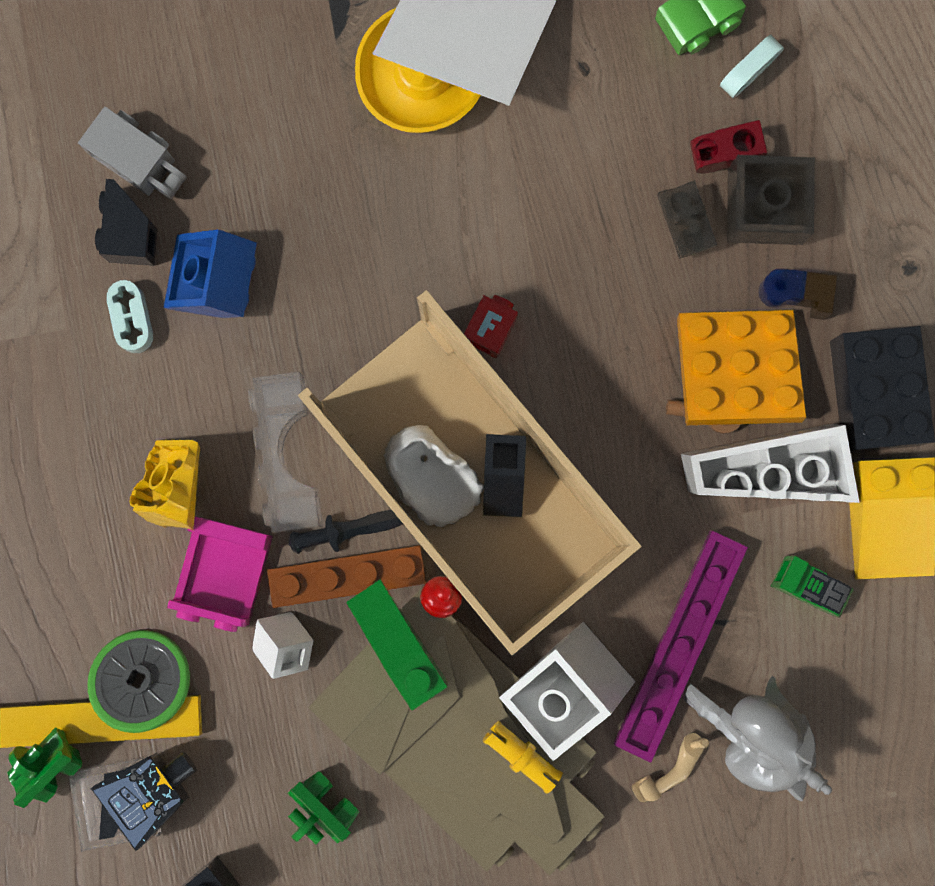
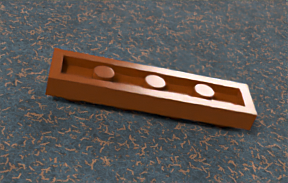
[267,545,427,608]

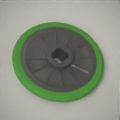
[87,630,190,733]

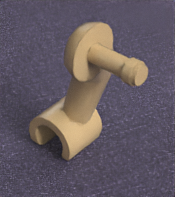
[632,733,709,802]

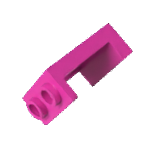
[167,516,273,632]

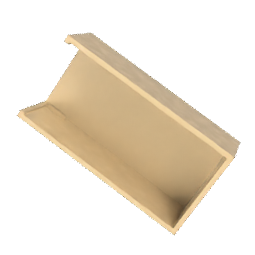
[298,290,642,655]

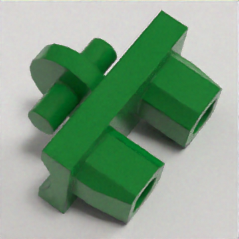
[7,727,82,808]
[287,771,359,845]

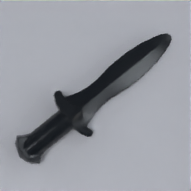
[289,510,403,554]

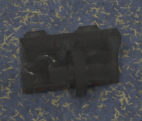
[657,180,717,259]

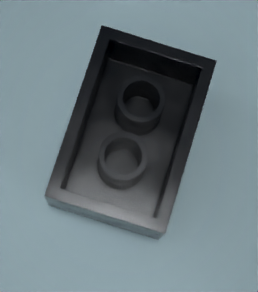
[830,326,935,453]

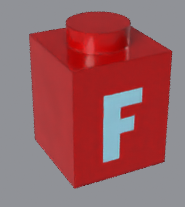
[464,295,518,359]

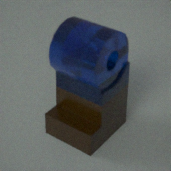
[758,269,837,320]

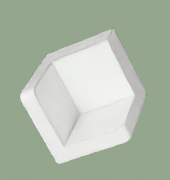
[252,612,314,679]

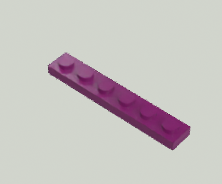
[613,531,748,763]

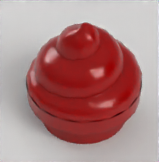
[420,576,462,618]

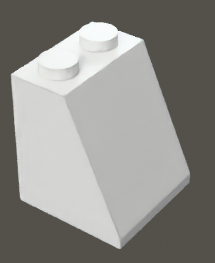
[499,622,635,761]

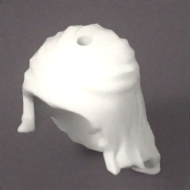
[384,425,484,527]

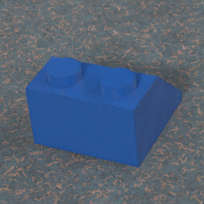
[163,229,257,318]

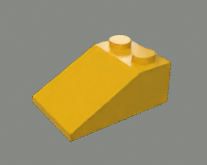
[849,457,935,579]

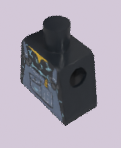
[90,752,197,851]

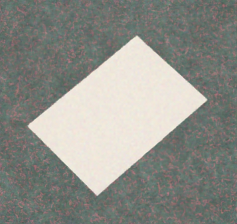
[372,0,556,106]

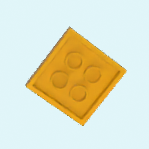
[677,310,806,426]

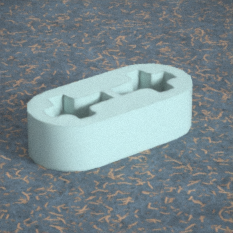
[720,35,784,99]
[107,280,153,353]

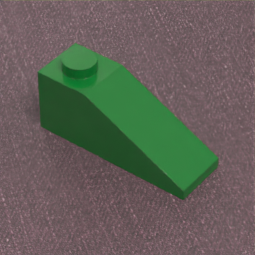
[346,579,448,711]

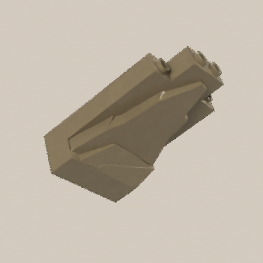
[308,586,605,876]

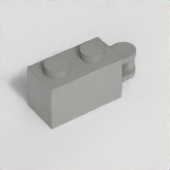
[78,106,187,199]

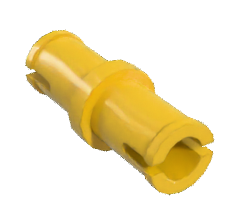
[483,720,563,794]

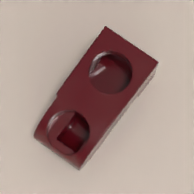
[690,120,767,174]

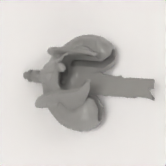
[683,676,832,801]

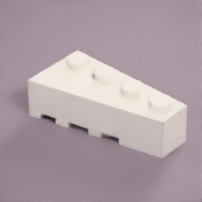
[681,424,860,503]

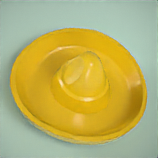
[355,8,481,133]

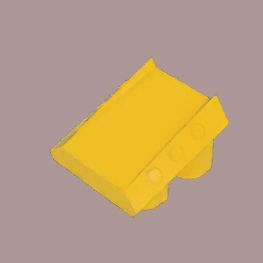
[129,440,200,531]

